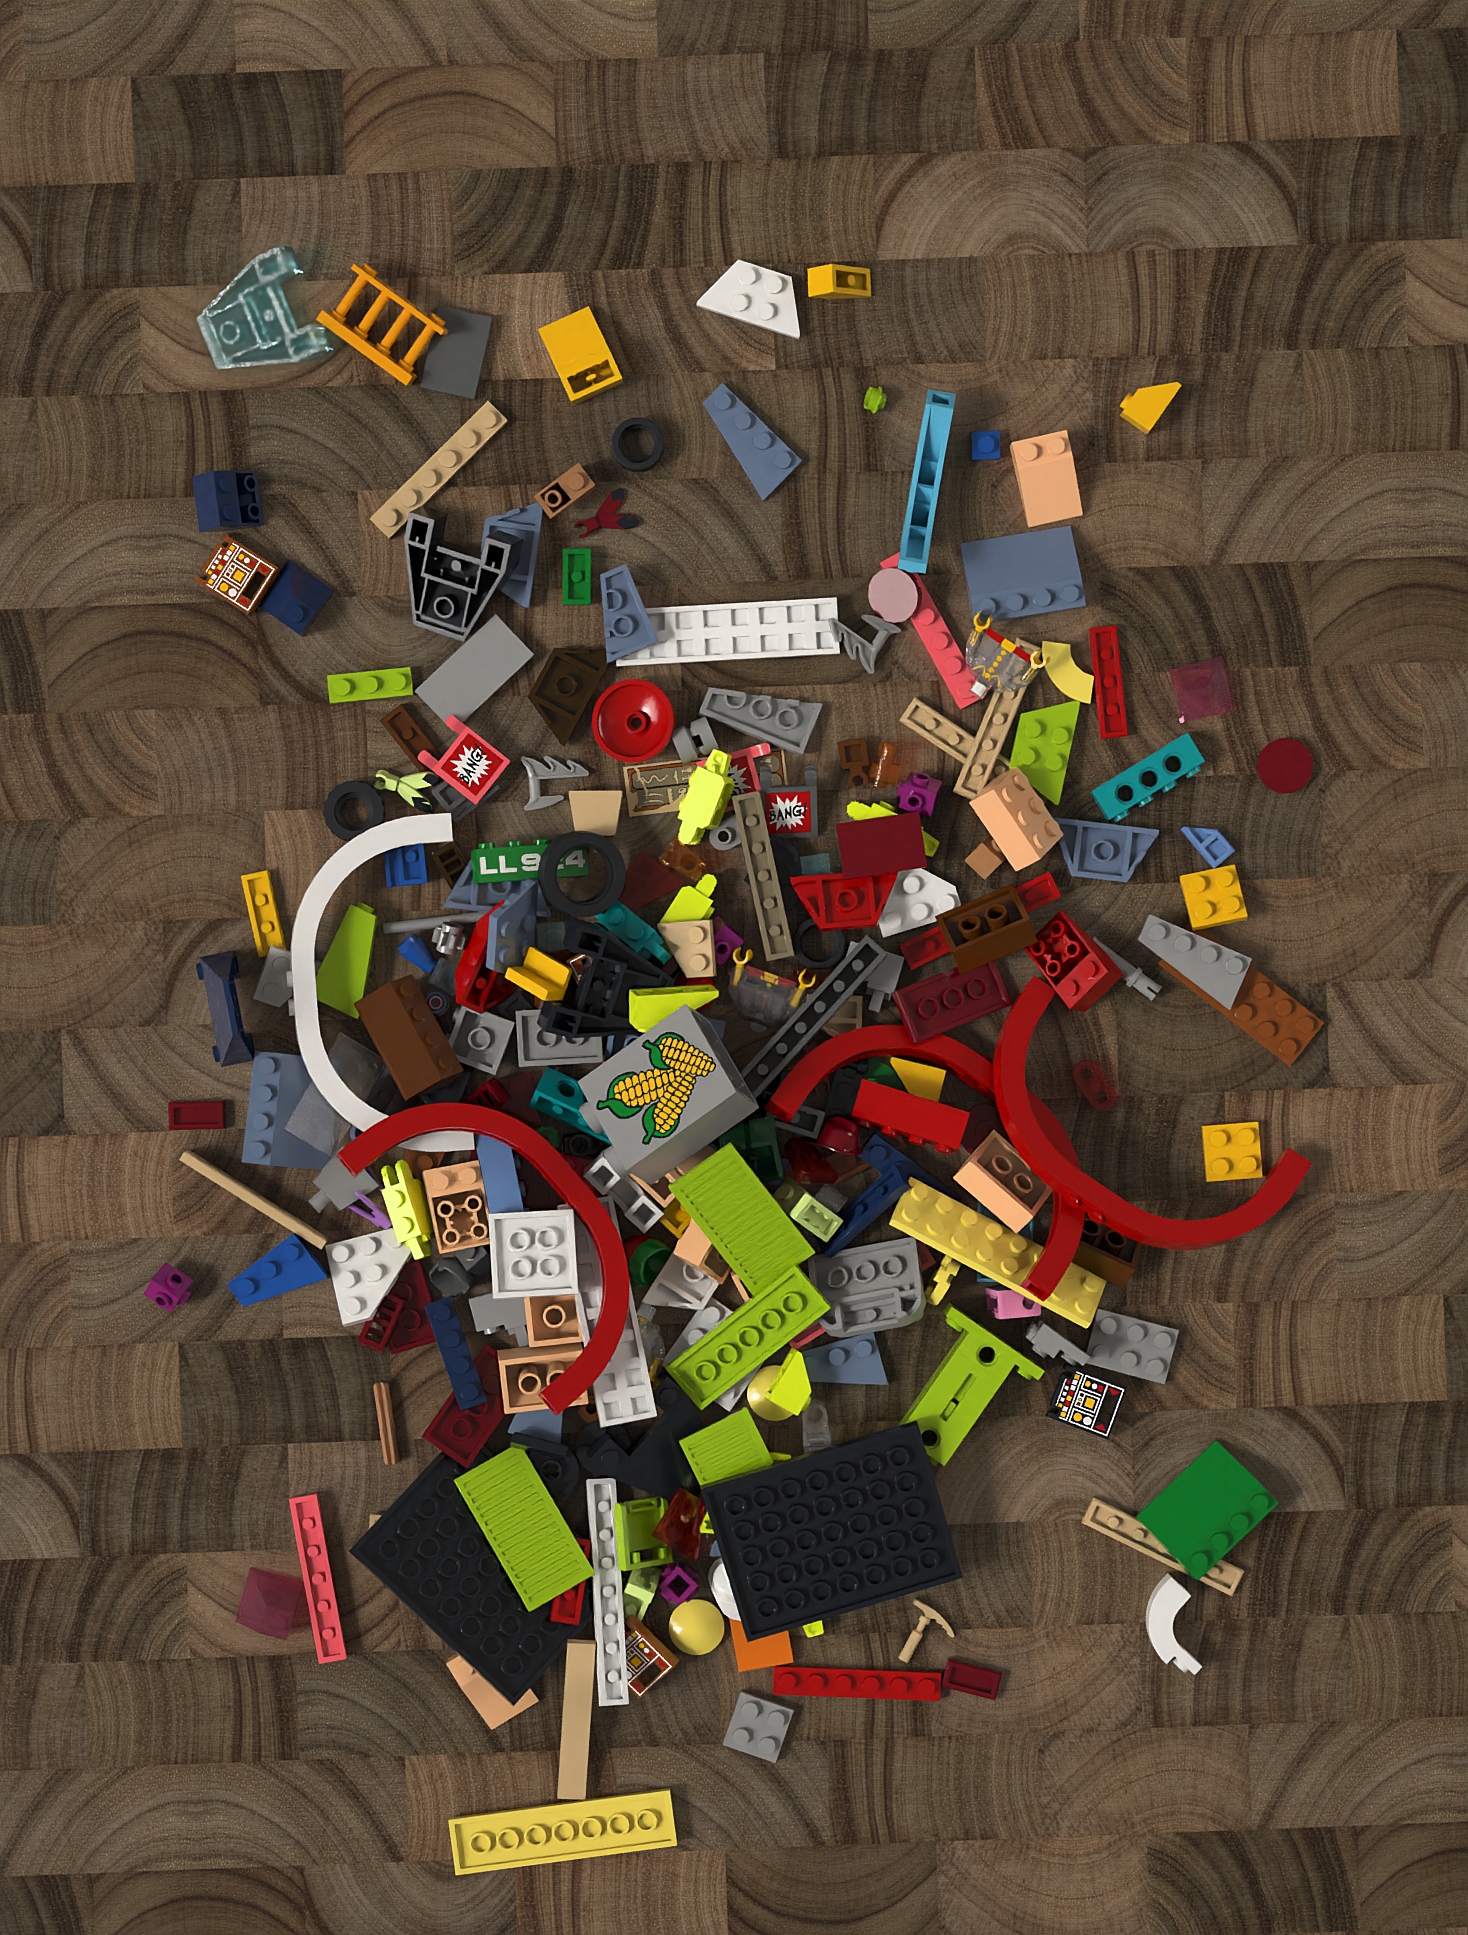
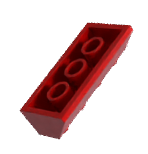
[851,1079,970,1155]

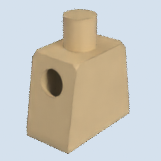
[569,791,623,853]

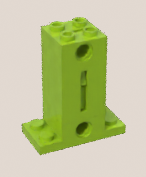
[897,1302,1045,1466]

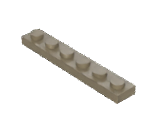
[732,791,794,961]

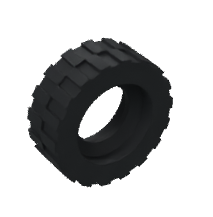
[323,780,386,842]

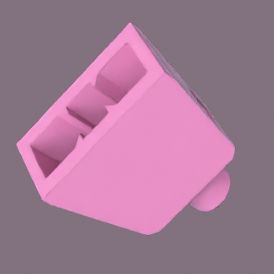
[985,1286,1046,1319]

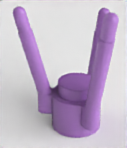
[347,1166,392,1230]

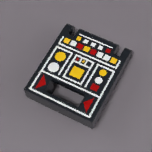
[1045,1363,1128,1440]

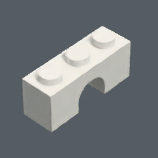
[583,1150,664,1234]

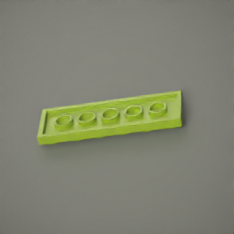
[665,1263,831,1410]

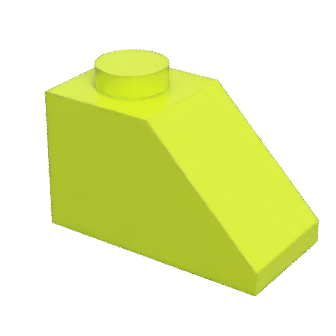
[764,1347,812,1416]

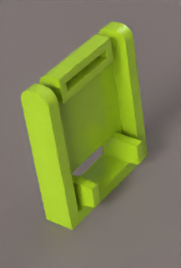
[614,1496,673,1571]

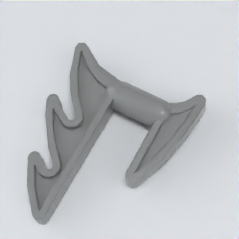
[828,614,901,674]
[521,756,589,811]

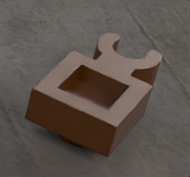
[837,738,869,788]

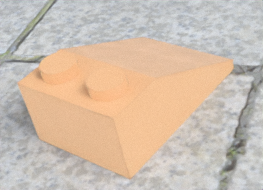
[1010,430,1083,528]
[446,1653,539,1730]

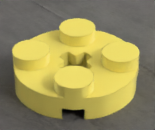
[924,1254,962,1306]

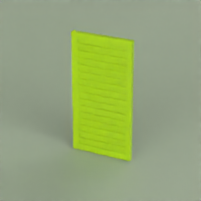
[668,1142,815,1296]
[679,1407,774,1485]
[454,1447,595,1612]

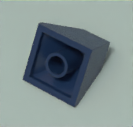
[258,559,335,637]

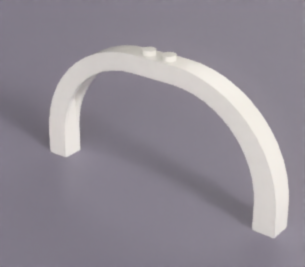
[286,813,475,1152]

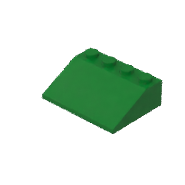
[1135,1440,1278,1581]

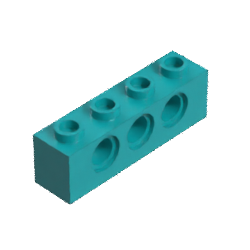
[1090,733,1205,822]
[529,1067,612,1145]

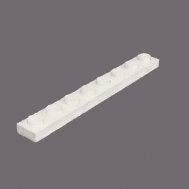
[586,1478,629,1706]

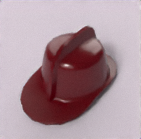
[801,1116,863,1155]

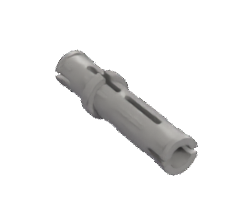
[1093,937,1162,1001]

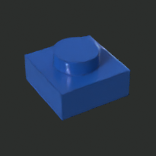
[971,431,1000,461]

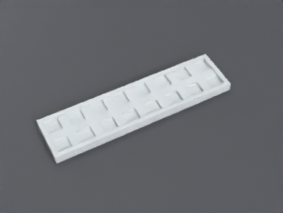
[616,597,840,667]
[556,1195,657,1428]

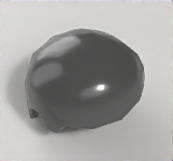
[429,1257,474,1297]

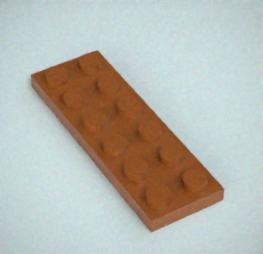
[1157,922,1324,1067]

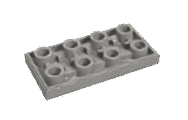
[415,614,534,732]

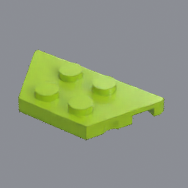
[1008,700,1081,807]

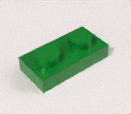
[563,549,591,606]

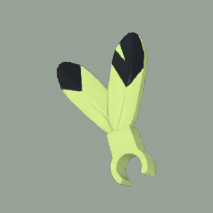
[374,770,439,813]

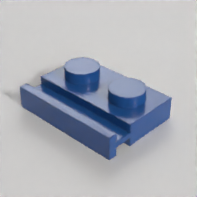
[383,844,428,888]

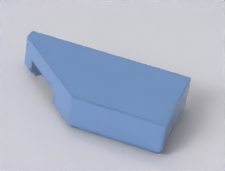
[1180,827,1235,869]

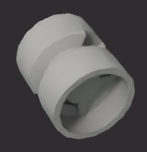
[671,716,719,765]

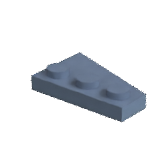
[800,1332,888,1385]

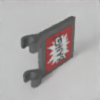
[760,764,818,839]

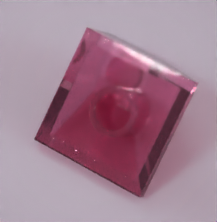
[1168,656,1235,724]
[236,1567,304,1640]

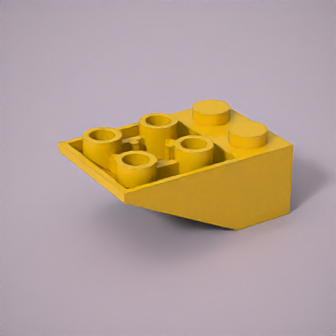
[538,306,623,406]

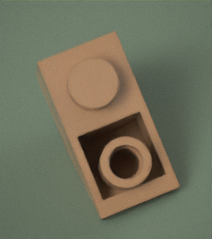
[534,463,596,519]
[964,833,1006,880]

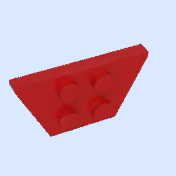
[790,872,898,932]

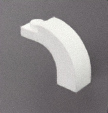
[1146,1573,1202,1675]

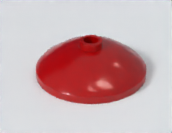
[592,679,675,763]

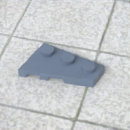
[600,564,659,664]

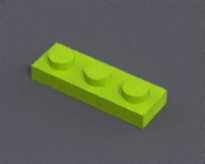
[327,667,414,704]

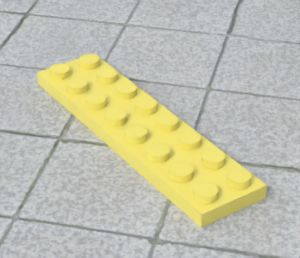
[889,1177,1107,1329]
[448,1788,677,1875]

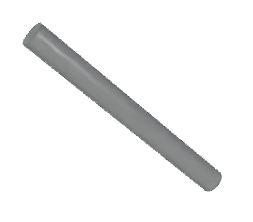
[383,911,487,934]

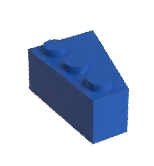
[227,1233,331,1307]

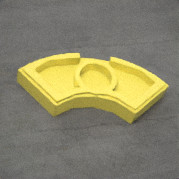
[1041,641,1094,704]

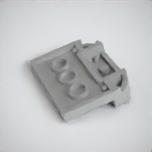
[808,1237,927,1337]

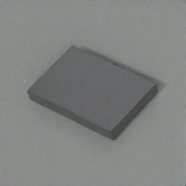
[420,305,493,400]

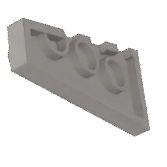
[698,687,823,757]
[1137,914,1252,1010]

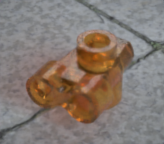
[869,741,901,788]
[658,836,707,882]

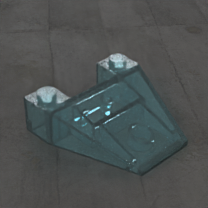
[196,246,334,369]

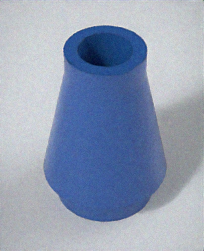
[397,933,438,974]

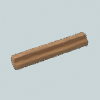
[373,1382,400,1465]

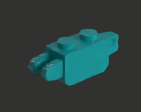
[594,900,671,965]

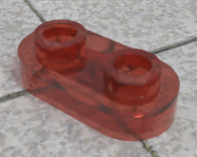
[1072,1060,1117,1111]

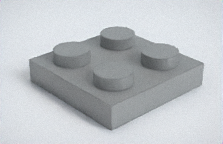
[723,1690,794,1763]

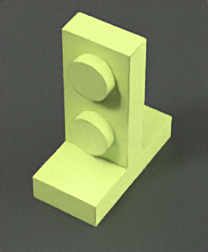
[773,1176,843,1243]
[622,1566,662,1622]

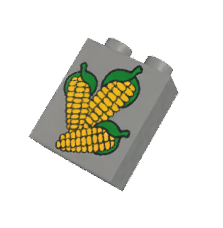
[578,1004,759,1185]

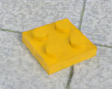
[1180,864,1248,931]
[1201,1121,1263,1182]

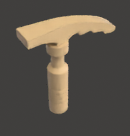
[898,1598,954,1663]

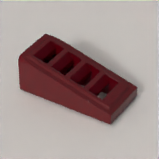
[461,1077,511,1110]
[357,1293,406,1355]

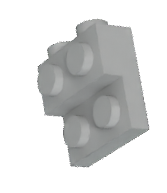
[445,1006,516,1075]
[1023,1319,1089,1366]

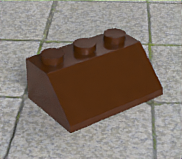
[935,884,1038,975]
[1071,1212,1143,1289]

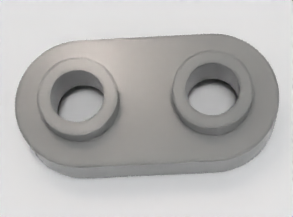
[709,814,742,851]

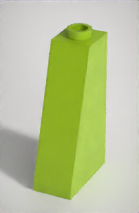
[315,902,378,1019]

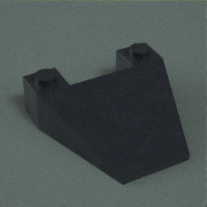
[404,506,524,642]
[537,917,675,1038]
[586,1371,704,1507]

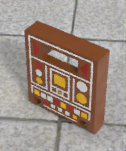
[194,534,281,616]
[595,1615,679,1699]

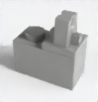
[845,941,905,1013]
[468,1291,529,1348]

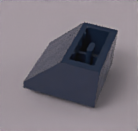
[192,470,264,532]

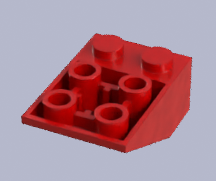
[1024,910,1124,1012]

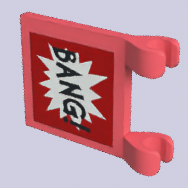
[418,715,510,805]
[696,743,771,812]

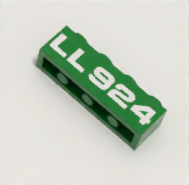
[471,839,589,884]

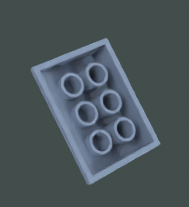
[960,526,1086,626]
[242,1050,342,1170]

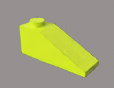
[629,984,719,1032]

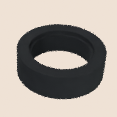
[538,831,626,917]

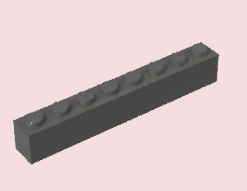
[740,935,887,1100]

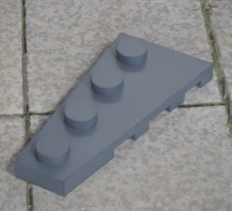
[703,383,802,501]

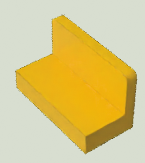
[505,947,572,1001]

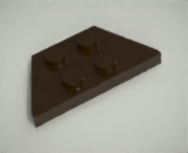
[528,648,610,747]

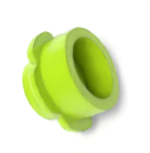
[864,386,886,414]

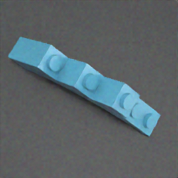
[898,389,956,573]

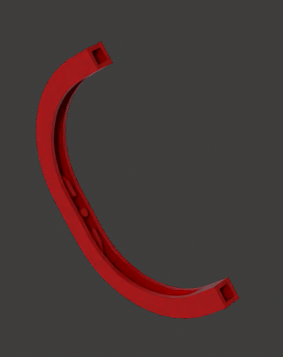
[993,975,1312,1250]
[765,1025,1085,1302]
[336,1103,629,1416]

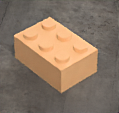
[969,766,1064,871]

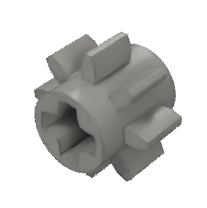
[432,921,468,955]

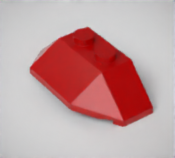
[455,900,515,1014]

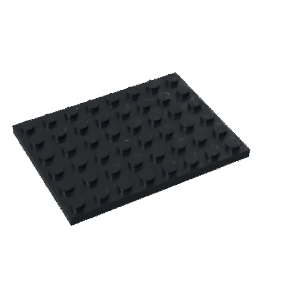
[700,1421,963,1642]
[349,1445,627,1706]

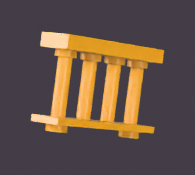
[316,263,449,386]

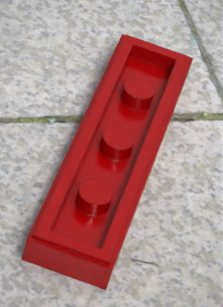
[1088,625,1129,740]

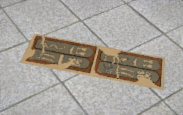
[623,748,788,817]

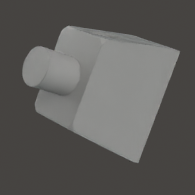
[308,1146,379,1213]

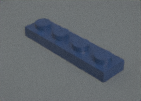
[858,1132,963,1202]
[815,1164,911,1258]
[424,1296,487,1412]

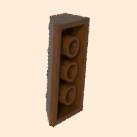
[354,974,464,1101]

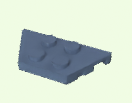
[480,502,544,609]
[1052,817,1159,883]
[443,859,551,918]
[486,878,539,974]

